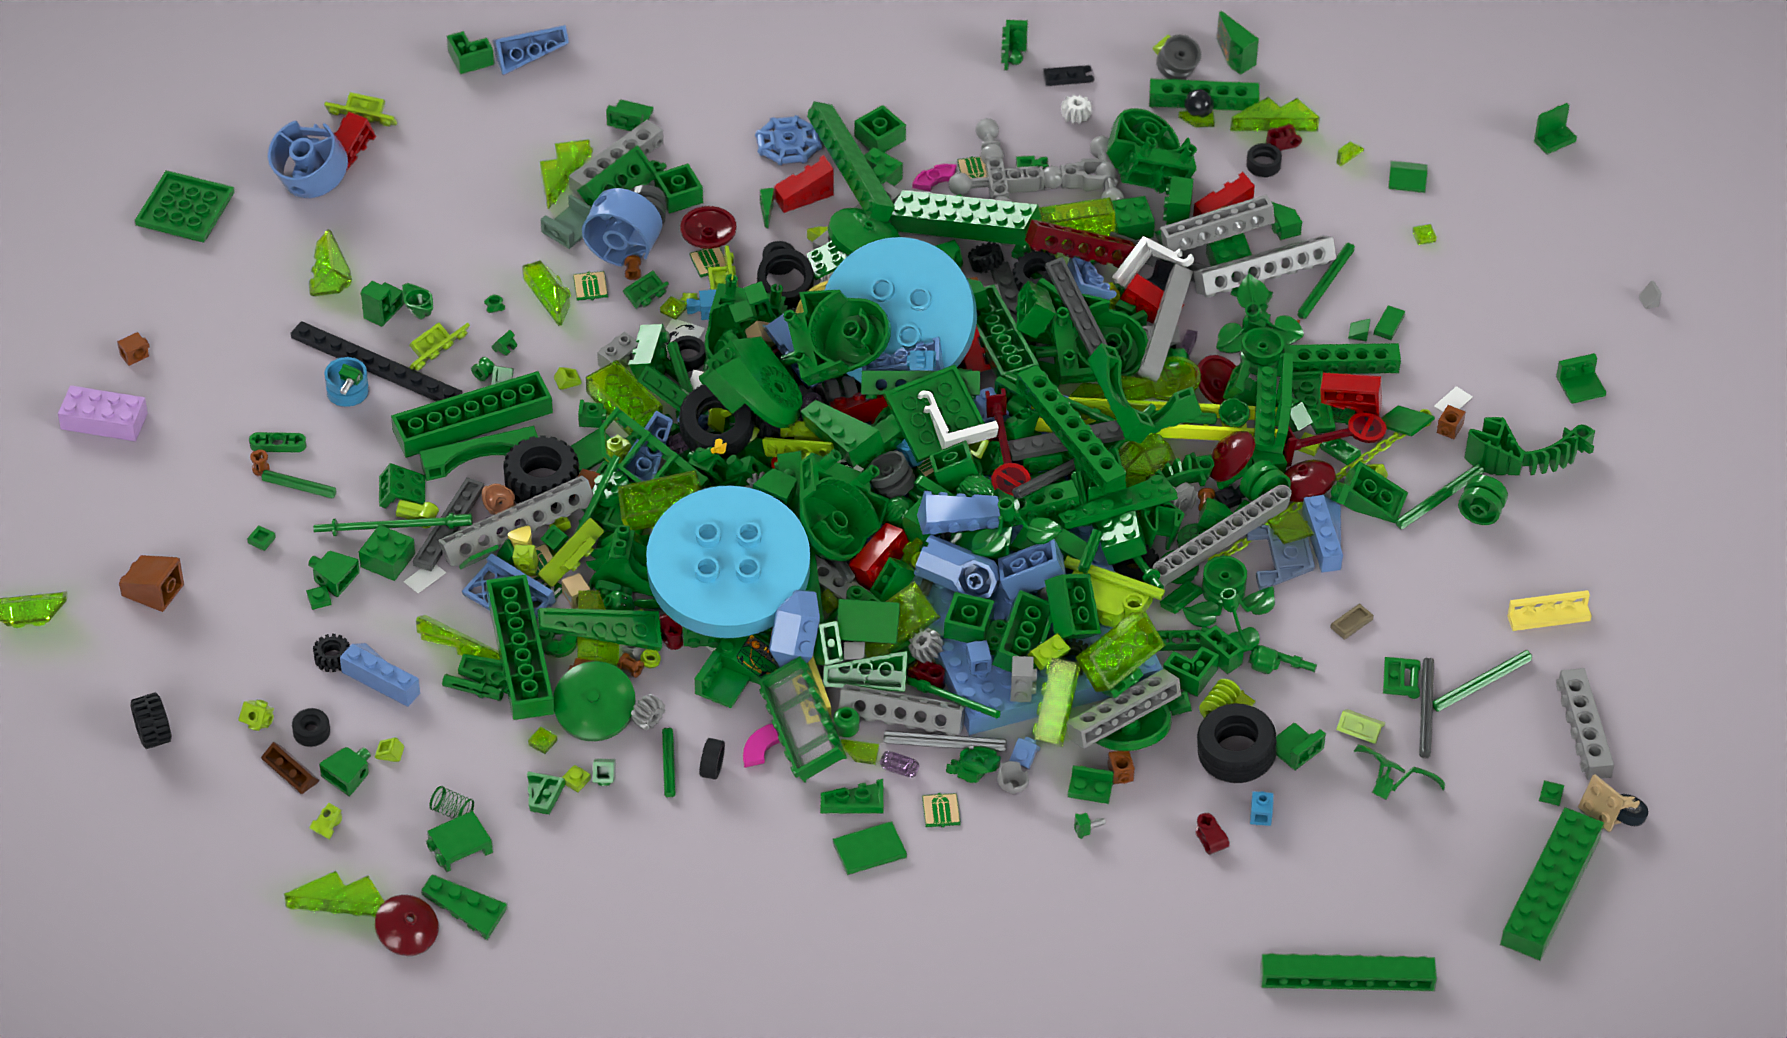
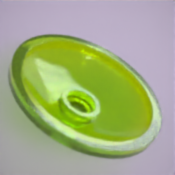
[1143,357,1201,401]

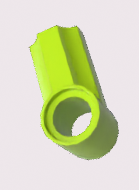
[396,500,439,529]

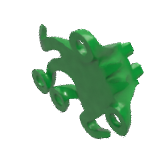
[586,525,660,609]

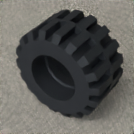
[1012,249,1056,291]
[130,692,172,749]

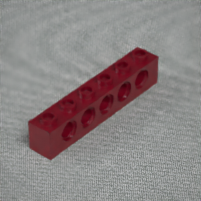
[1025,219,1136,268]

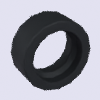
[1246,143,1282,177]
[669,335,706,372]
[699,738,725,780]

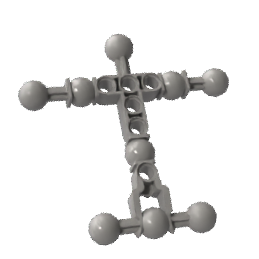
[949,118,1124,246]

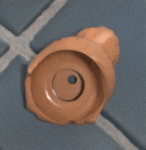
[481,483,516,515]

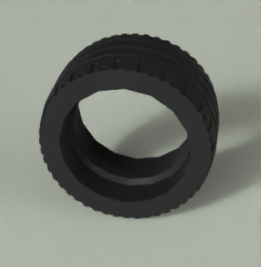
[757,248,814,309]

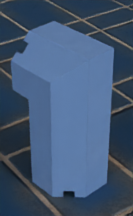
[914,535,1000,598]

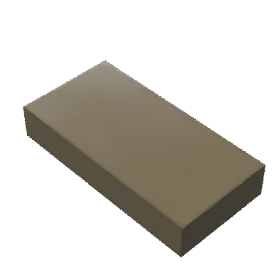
[1330,603,1374,640]

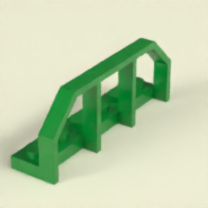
[1254,353,1293,454]
[600,407,712,505]

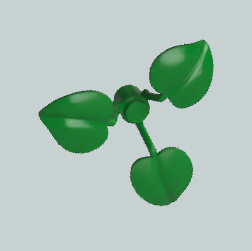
[1216,274,1304,353]
[971,488,1062,556]
[1183,586,1275,652]
[1354,744,1445,800]

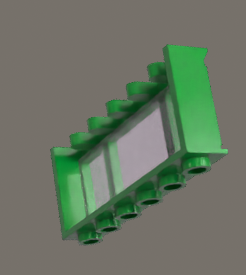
[758,656,847,783]

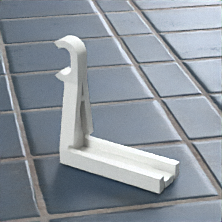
[1112,236,1194,289]
[918,391,999,449]

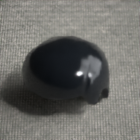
[1184,89,1214,118]

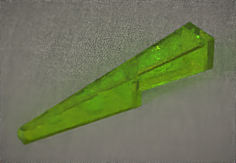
[416,615,500,660]

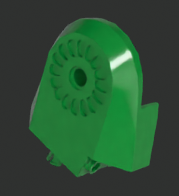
[1106,108,1197,193]
[704,274,797,359]
[781,290,891,386]
[1035,294,1148,384]
[699,329,802,428]
[798,449,889,561]

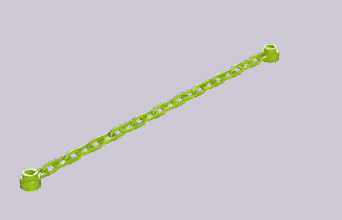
[1207,409,1432,562]

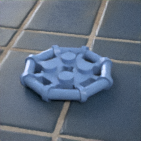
[755,115,822,166]

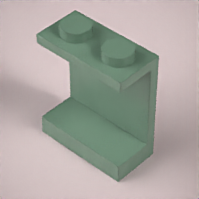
[541,194,592,249]

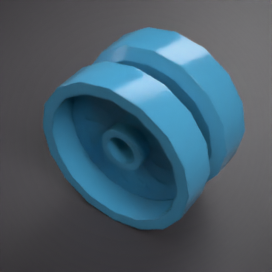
[324,357,369,407]

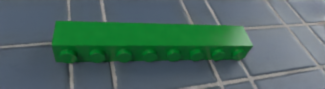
[1260,953,1437,991]

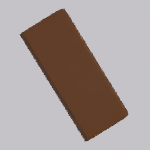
[261,742,320,794]

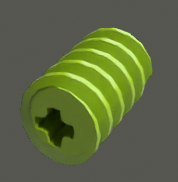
[1199,679,1241,718]

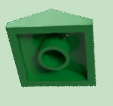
[1388,161,1428,193]

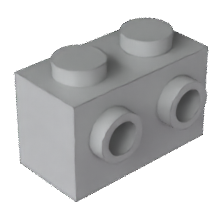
[597,332,638,377]
[1010,656,1037,703]

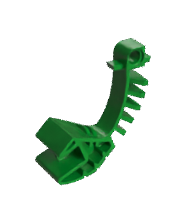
[1464,417,1595,476]
[1136,452,1214,551]

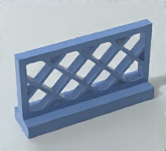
[462,553,556,619]

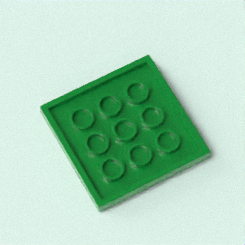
[135,170,235,243]
[883,364,985,463]

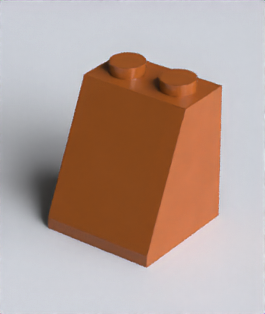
[119,555,184,612]

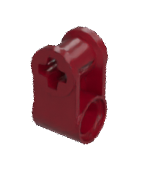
[1266,124,1302,151]
[659,613,684,650]
[907,659,945,689]
[1195,813,1230,855]

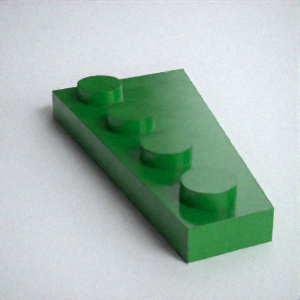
[1292,370,1336,434]
[422,874,508,940]

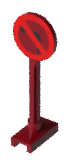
[985,388,1031,496]
[1283,412,1387,467]

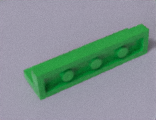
[637,365,708,415]

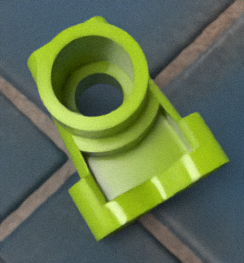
[309,802,342,840]

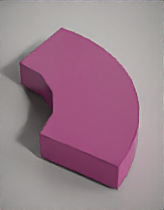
[912,164,957,191]
[743,724,779,768]

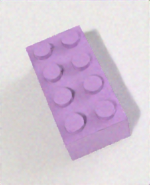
[58,385,148,441]

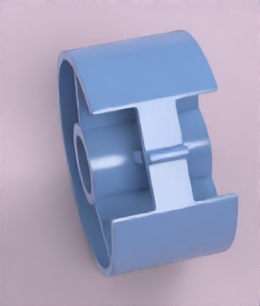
[268,120,348,198]
[582,188,662,267]

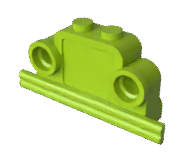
[1064,556,1165,628]

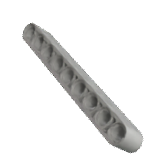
[1138,263,1193,383]
[1152,485,1292,586]

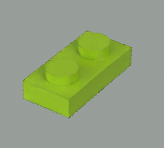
[1028,633,1071,670]

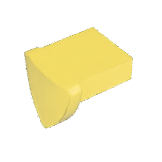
[507,526,532,547]

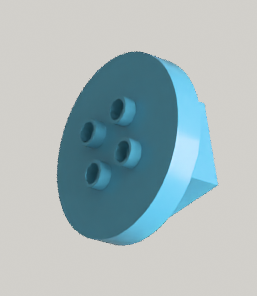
[825,237,977,390]
[646,486,810,638]

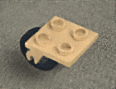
[1578,775,1649,832]

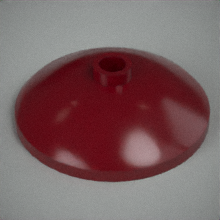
[680,206,737,249]
[1195,355,1236,404]
[1210,431,1255,482]
[1284,460,1336,502]
[374,895,439,956]

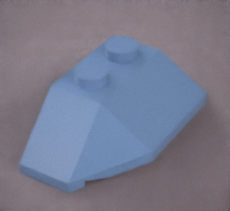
[769,590,820,667]

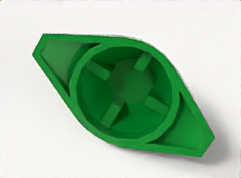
[402,283,433,320]

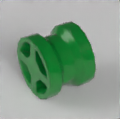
[471,357,495,381]

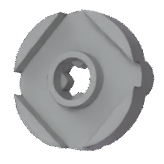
[1169,482,1197,517]

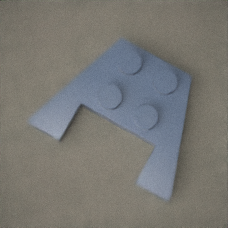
[1246,524,1315,590]

